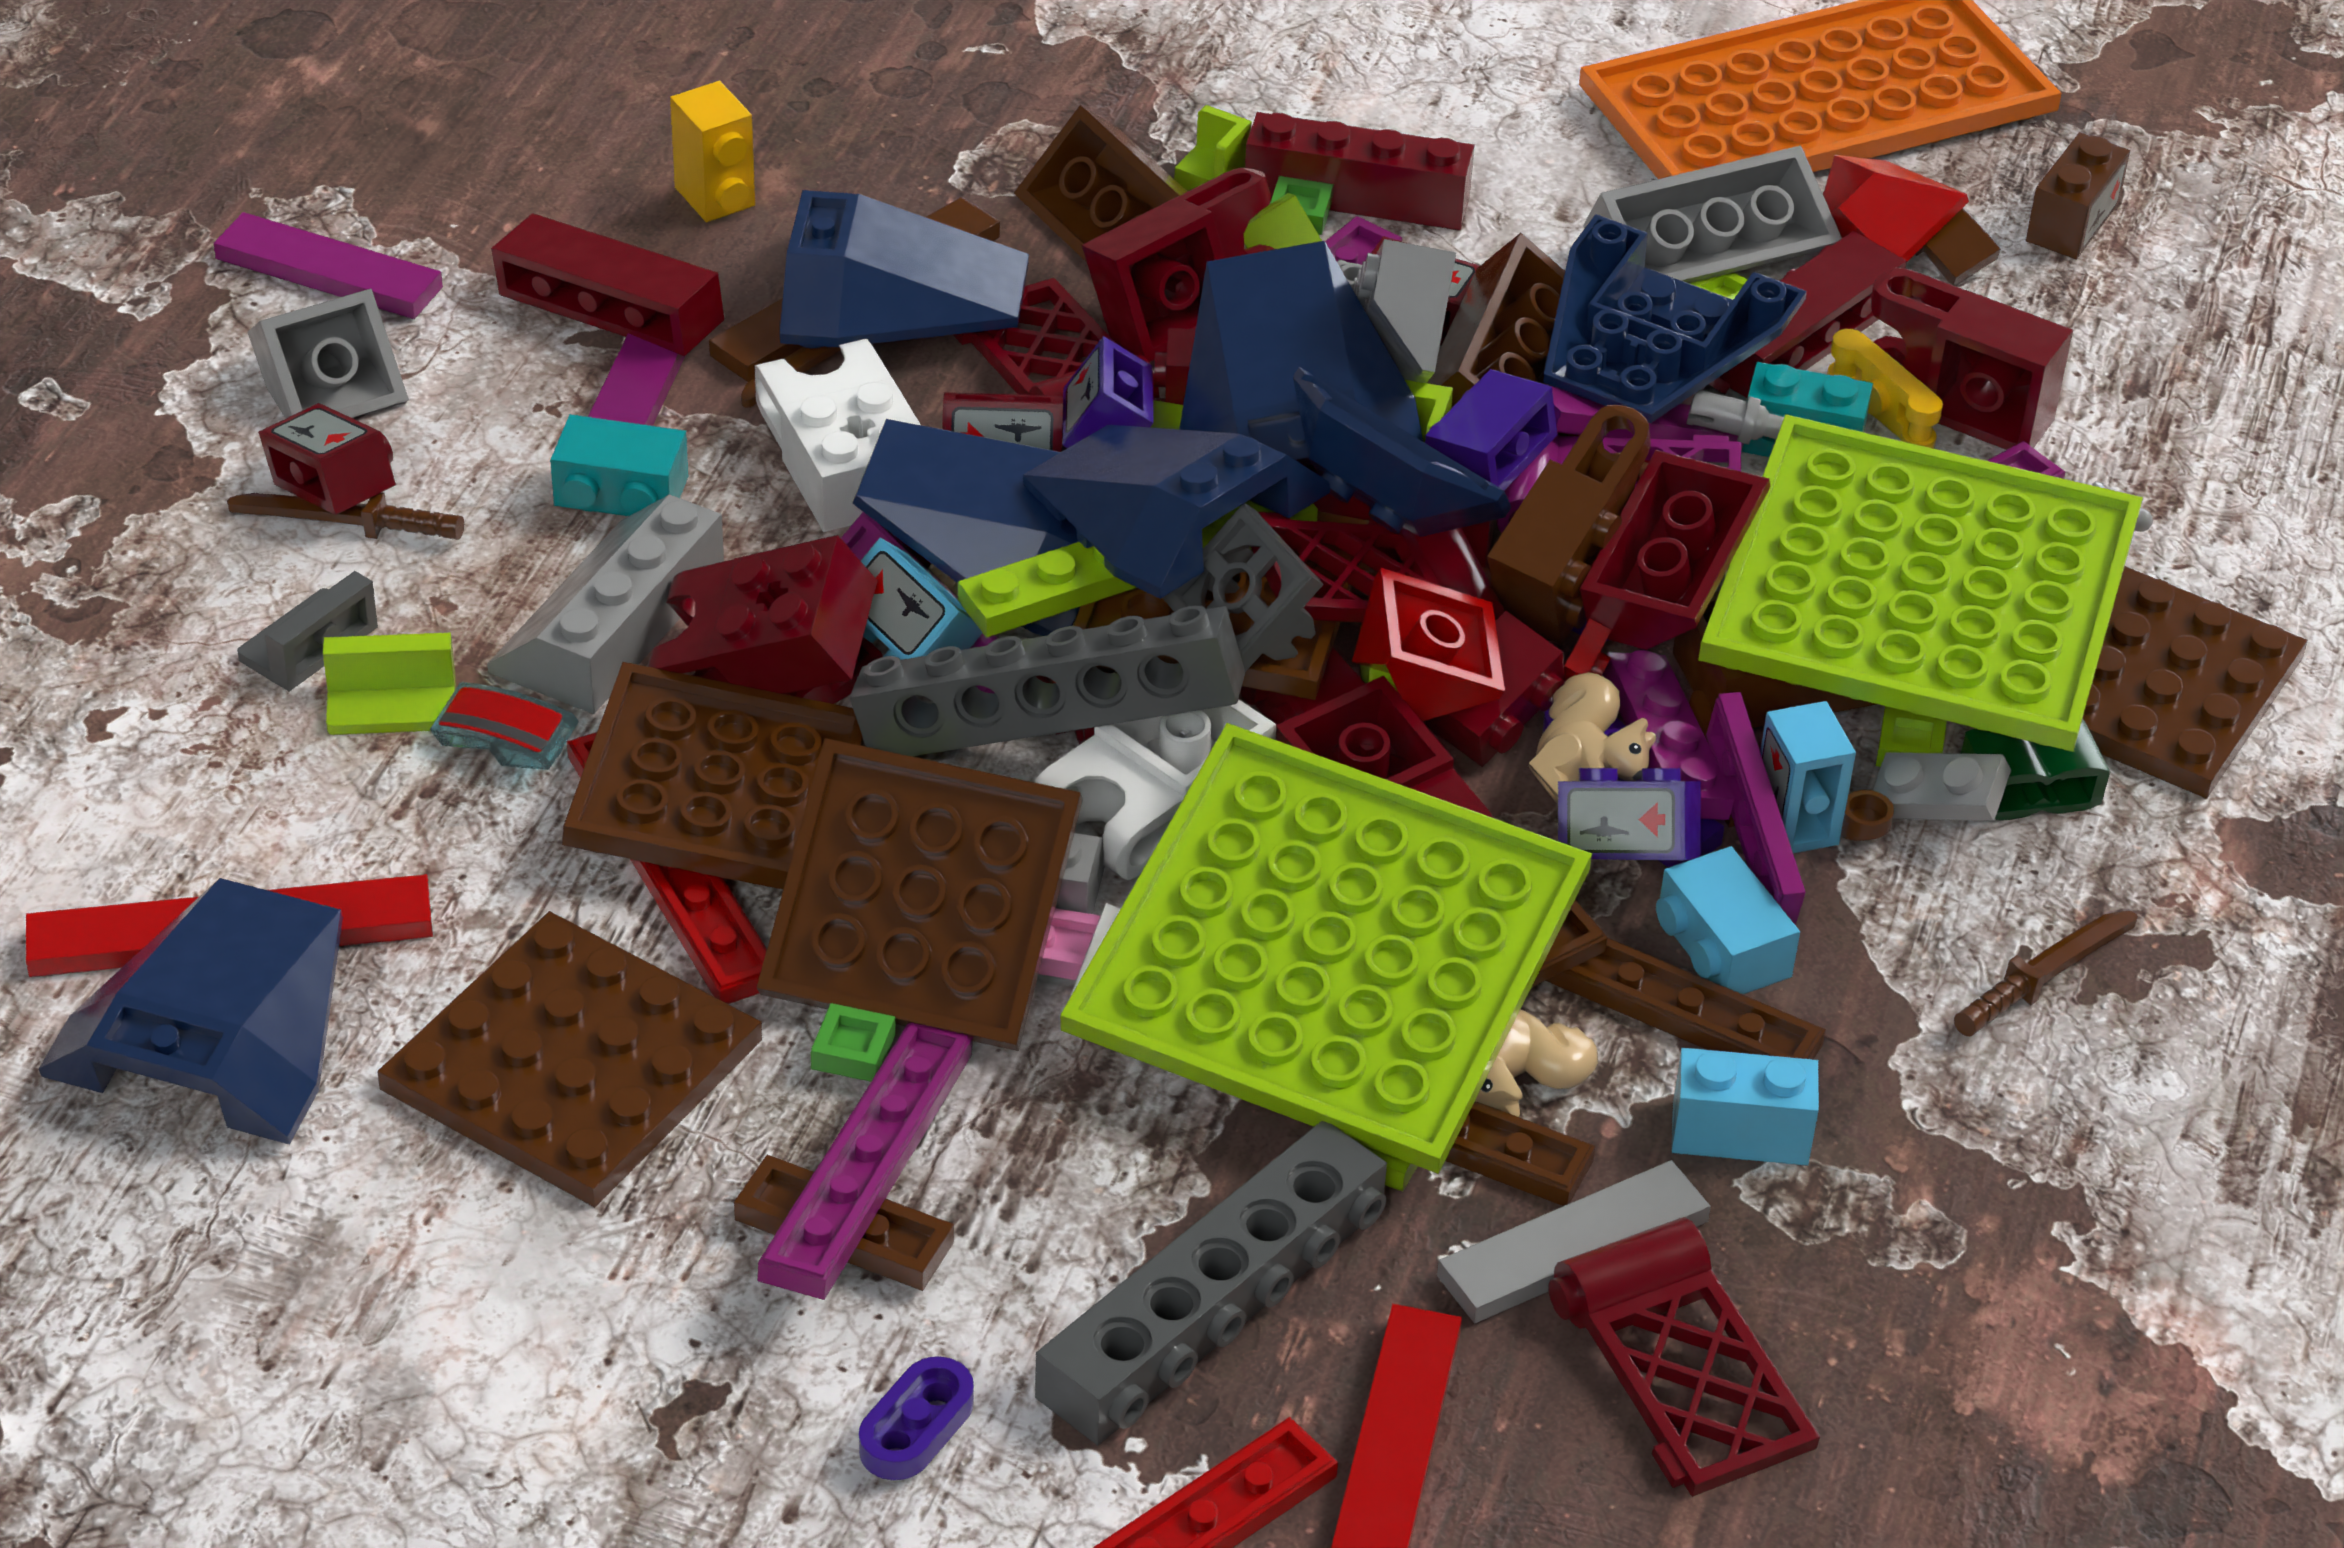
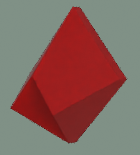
[1823,155,1969,262]
[1352,568,1505,721]

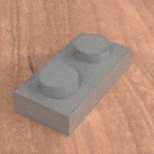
[1873,753,2011,821]

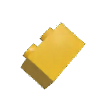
[670,80,755,222]

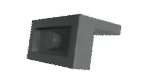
[237,571,378,692]

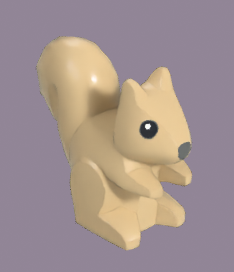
[1528,672,1656,804]
[1475,1009,1598,1117]

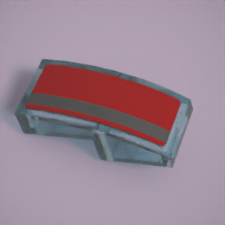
[430,682,579,770]

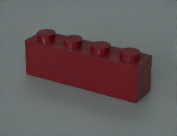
[1245,112,1475,231]
[491,213,725,356]
[1720,231,1907,398]

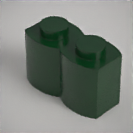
[1960,719,2110,820]

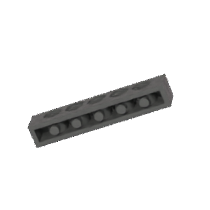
[849,606,1245,756]
[1035,1121,1387,1446]

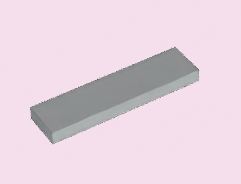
[1437,1160,1711,1324]

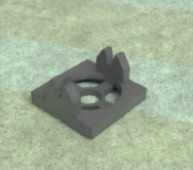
[1163,503,1324,672]

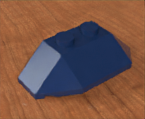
[1293,367,1512,537]

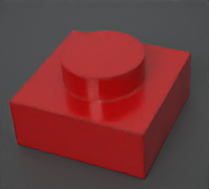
[1564,619,1612,681]

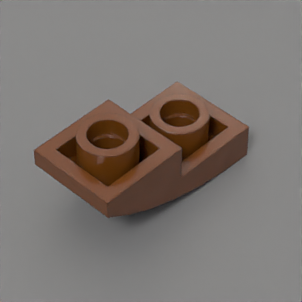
[1915,208,2001,286]

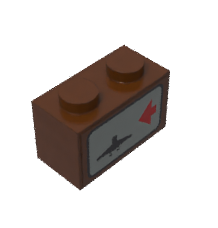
[2026,132,2130,260]

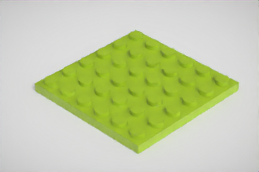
[1698,414,2143,752]
[1060,723,1592,1174]

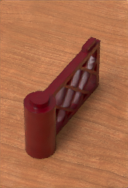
[953,278,1160,439]
[1251,512,1504,623]
[1548,1217,1820,1497]

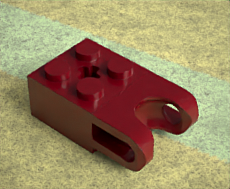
[1082,168,1275,362]
[1871,268,2073,450]
[647,535,878,694]
[1276,675,1494,818]

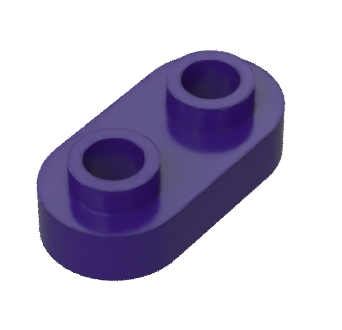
[859,1356,974,1480]

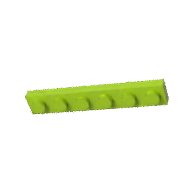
[958,500,1318,638]

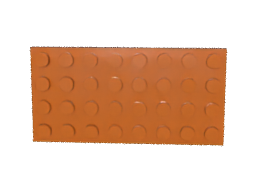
[1579,0,2062,179]

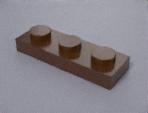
[734,1154,954,1291]

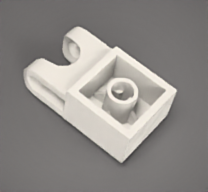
[755,339,921,532]
[1035,699,1276,880]

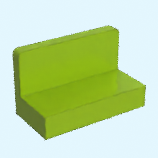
[323,632,456,735]

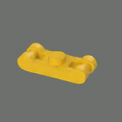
[1827,329,1943,449]

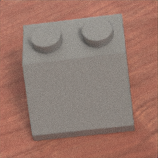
[248,289,409,418]

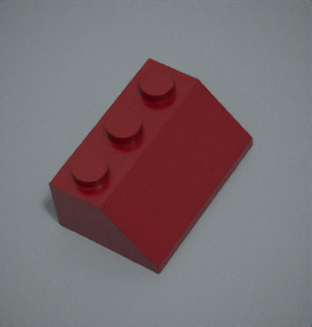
[1580,450,1771,650]

